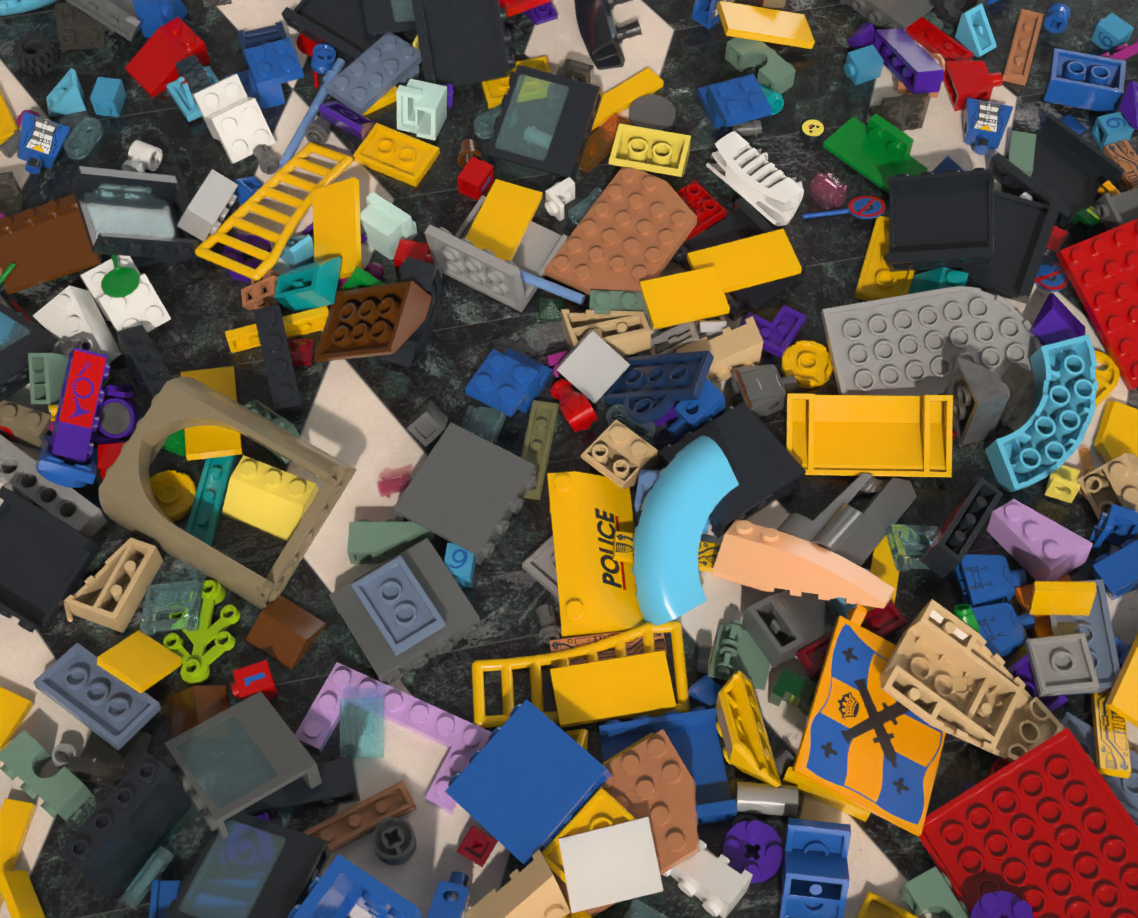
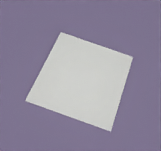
[559,817,663,913]

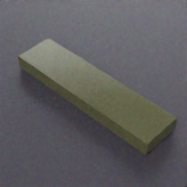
[521,400,559,500]

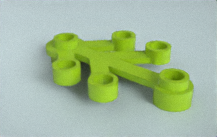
[163,580,240,684]

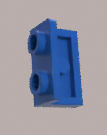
[1089,504,1138,553]

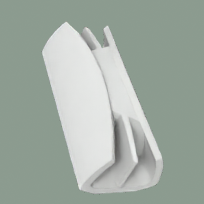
[706,131,804,226]

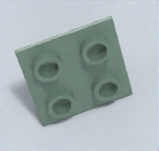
[708,620,770,691]

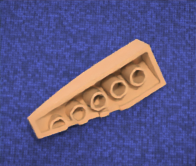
[712,519,894,608]

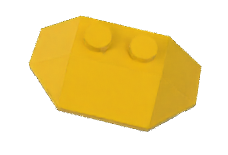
[716,670,781,787]

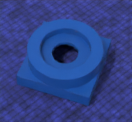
[36,434,98,488]

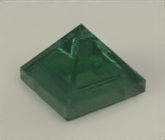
[539,297,564,321]

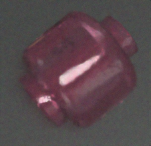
[809,172,846,209]

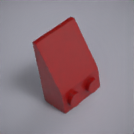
[125,17,210,97]

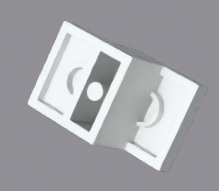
[192,74,276,164]
[80,255,171,332]

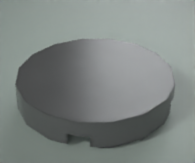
[629,95,676,132]

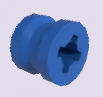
[1044,3,1071,33]
[311,44,336,74]

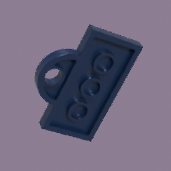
[604,351,714,424]

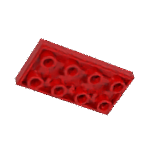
[676,180,727,244]

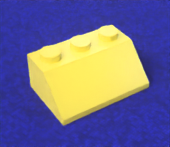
[609,123,691,177]
[222,455,319,541]

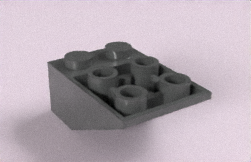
[742,590,837,668]

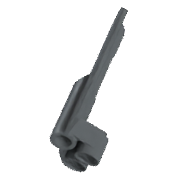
[776,473,917,566]

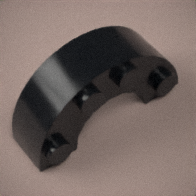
[380,257,442,368]

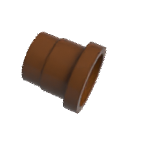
[457,139,482,168]

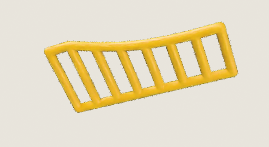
[195,142,353,281]
[472,620,690,728]

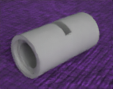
[735,781,798,817]

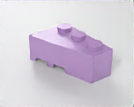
[986,499,1093,581]

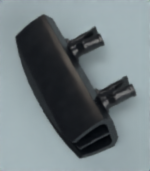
[574,0,642,70]

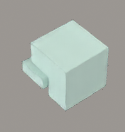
[396,79,447,140]
[360,192,417,260]

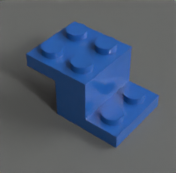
[226,37,304,110]
[697,74,772,129]
[465,348,553,417]
[778,818,851,918]

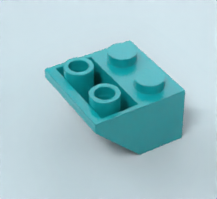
[274,256,342,313]

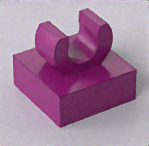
[544,350,571,378]

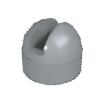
[51,743,77,770]

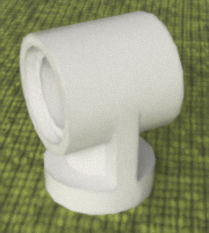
[121,140,163,173]

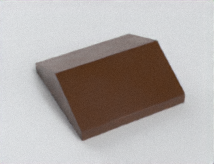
[246,596,327,670]
[168,685,234,753]

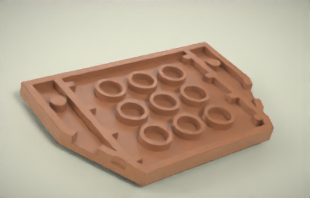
[544,167,697,295]
[550,729,700,917]

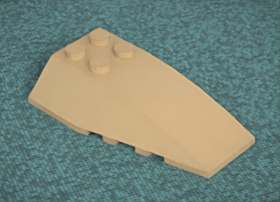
[880,599,1064,762]

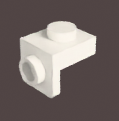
[545,177,575,221]

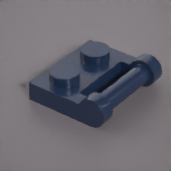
[236,21,287,65]

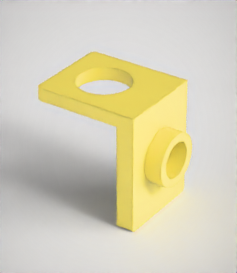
[1044,465,1081,503]

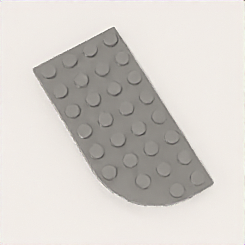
[820,286,1041,396]

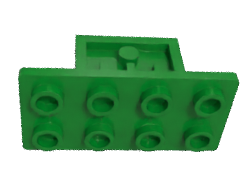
[823,113,928,194]

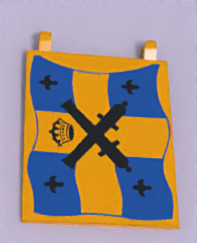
[792,604,946,836]

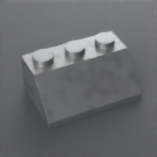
[943,358,1010,446]

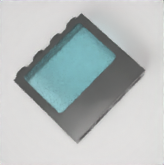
[164,691,322,839]

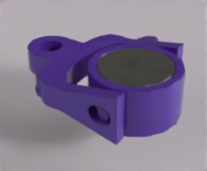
[90,383,142,444]

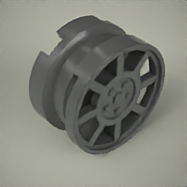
[371,817,417,866]

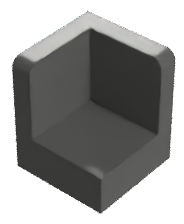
[407,400,448,447]

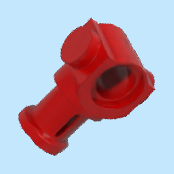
[550,379,598,433]

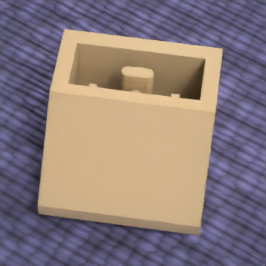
[581,420,658,489]
[1077,453,1138,520]

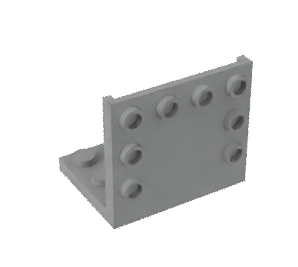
[424,195,568,312]

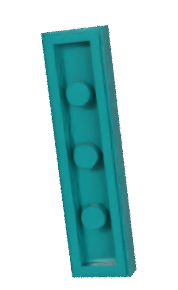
[185,455,237,547]

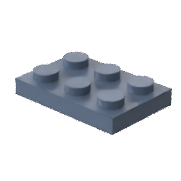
[351,555,446,656]

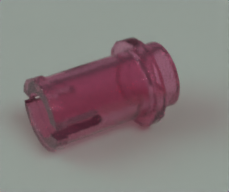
[377,472,412,498]

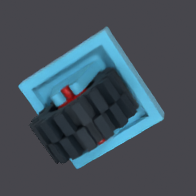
[166,55,219,122]

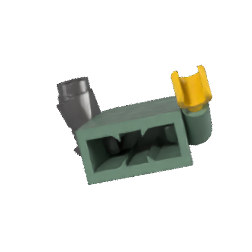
[28,337,92,421]

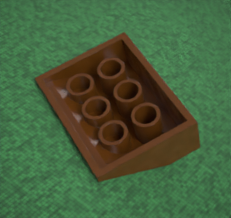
[0,193,103,294]
[314,281,432,362]

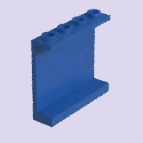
[445,699,611,866]
[598,706,738,826]

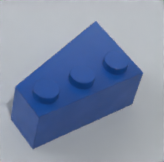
[132,0,188,38]
[1092,539,1138,601]

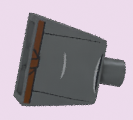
[730,364,797,419]

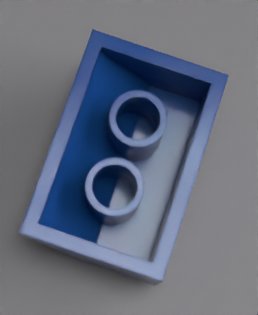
[1043,48,1126,114]

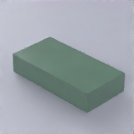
[1007,130,1036,177]

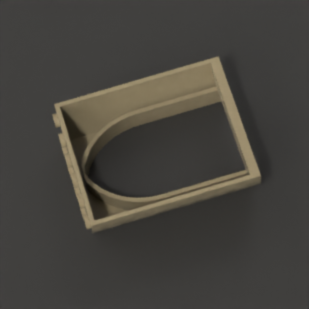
[99,377,357,610]

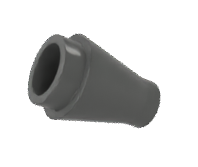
[306,116,332,145]

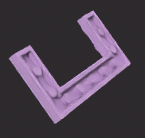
[295,662,492,814]

